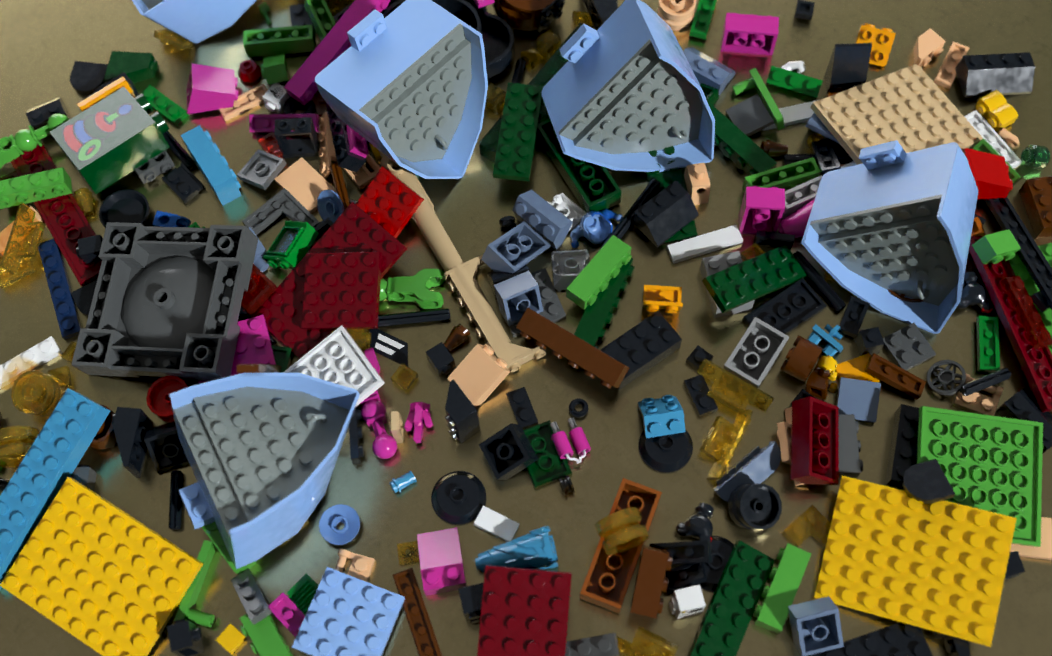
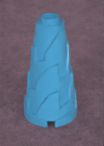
[475,526,558,573]

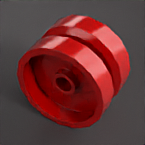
[146,375,190,423]

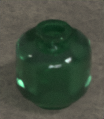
[1021,145,1051,169]

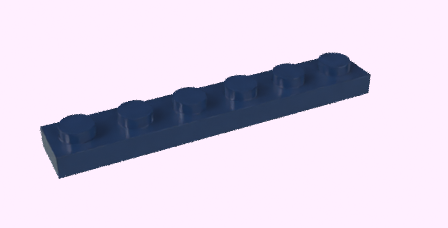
[37,238,82,340]

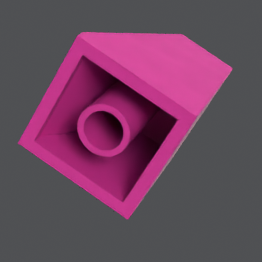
[186,64,238,114]

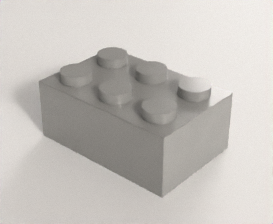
[700,251,755,318]
[723,317,789,391]

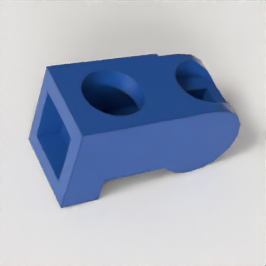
[152,211,191,227]

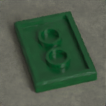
[523,420,572,489]

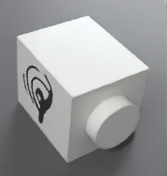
[262,83,291,114]

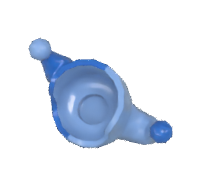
[570,208,623,249]

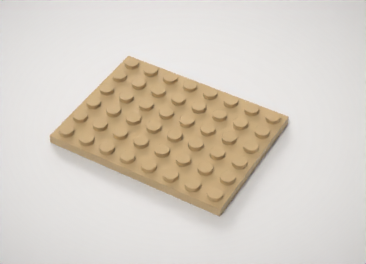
[810,64,983,165]

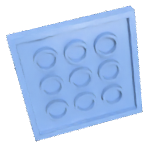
[292,567,405,656]

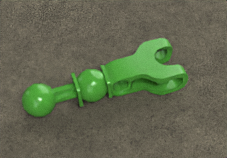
[0,113,70,170]
[379,268,444,309]

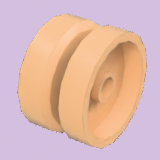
[657,0,697,31]

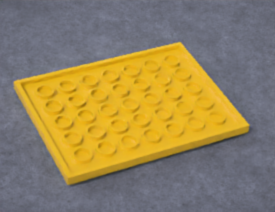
[814,476,1017,647]
[0,477,204,656]

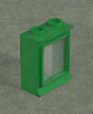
[263,221,319,270]

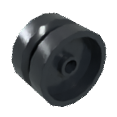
[728,484,782,529]

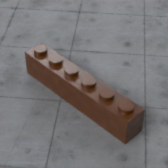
[516,308,630,389]

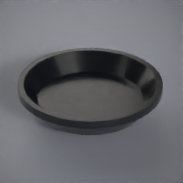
[99,189,150,228]
[638,429,693,473]
[431,471,486,525]
[697,536,734,592]

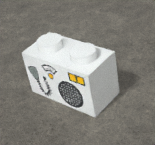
[669,585,706,620]

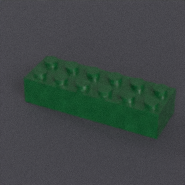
[536,118,622,213]

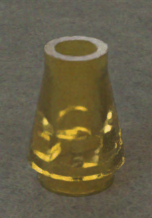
[74,188,95,216]

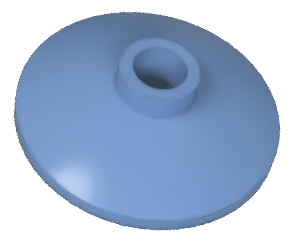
[317,189,344,223]
[319,504,360,545]

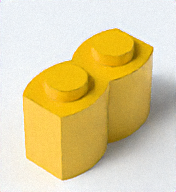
[975,90,1019,132]

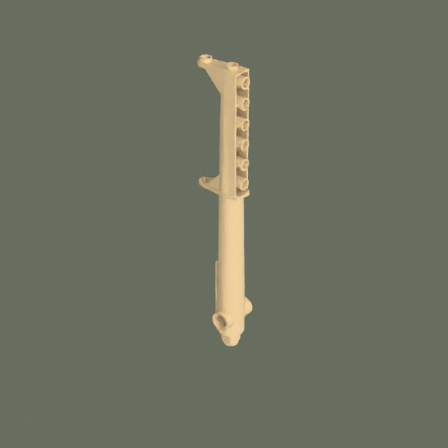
[378,149,546,372]

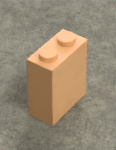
[447,344,511,406]

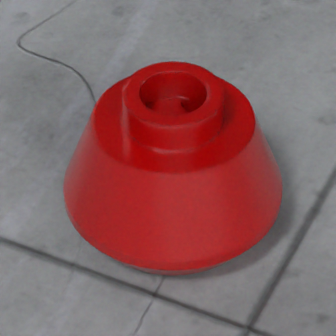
[238,60,261,83]

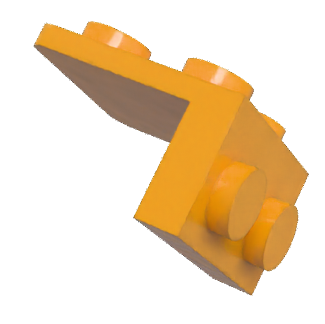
[856,23,896,67]
[642,285,683,313]

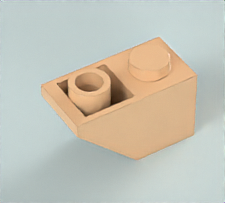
[913,28,946,67]

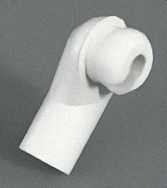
[780,61,806,73]

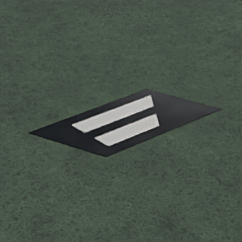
[370,329,408,367]

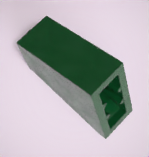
[104,51,158,84]

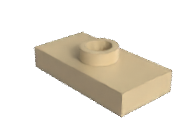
[389,411,404,443]

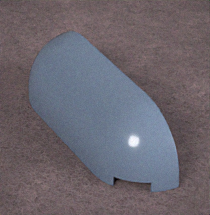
[714,441,781,502]

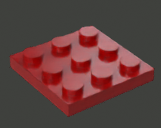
[356,166,424,238]

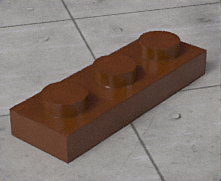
[865,353,926,400]

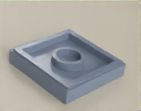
[836,377,881,422]

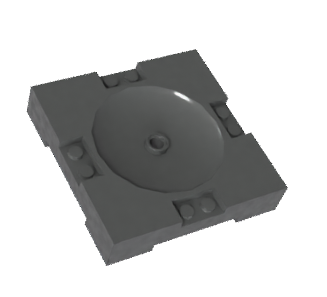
[71,222,258,382]

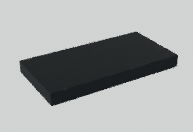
[742,278,827,335]

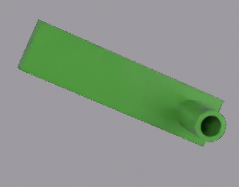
[732,68,785,131]
[174,540,216,627]

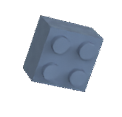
[494,271,543,326]
[788,596,844,656]

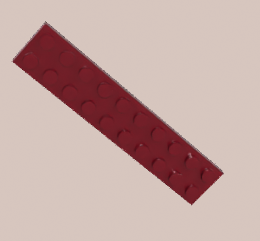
[10,139,102,287]
[969,236,1052,412]

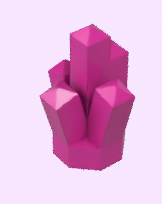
[404,402,433,444]

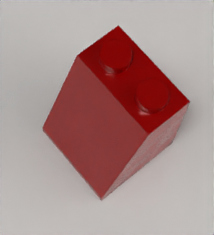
[963,148,1013,200]

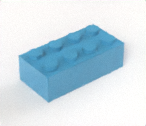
[180,125,242,206]

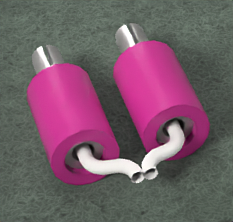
[550,418,591,463]

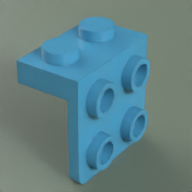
[638,395,686,438]

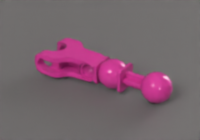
[360,347,397,459]

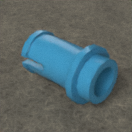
[389,470,417,493]

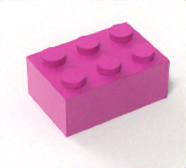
[721,13,779,56]
[738,186,785,235]

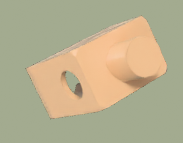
[684,163,710,205]

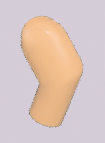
[998,128,1020,151]

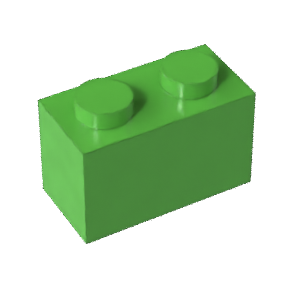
[261,53,289,85]
[972,229,1021,264]

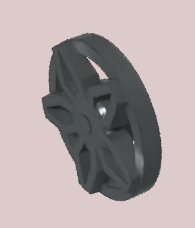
[927,360,966,396]

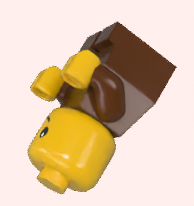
[806,356,838,400]

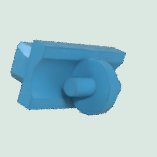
[808,324,843,357]

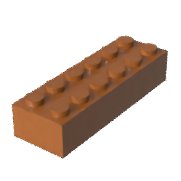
[579,478,662,614]

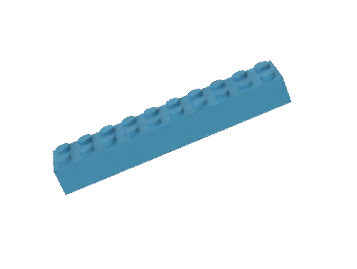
[0,388,110,590]

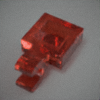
[257,132,285,160]

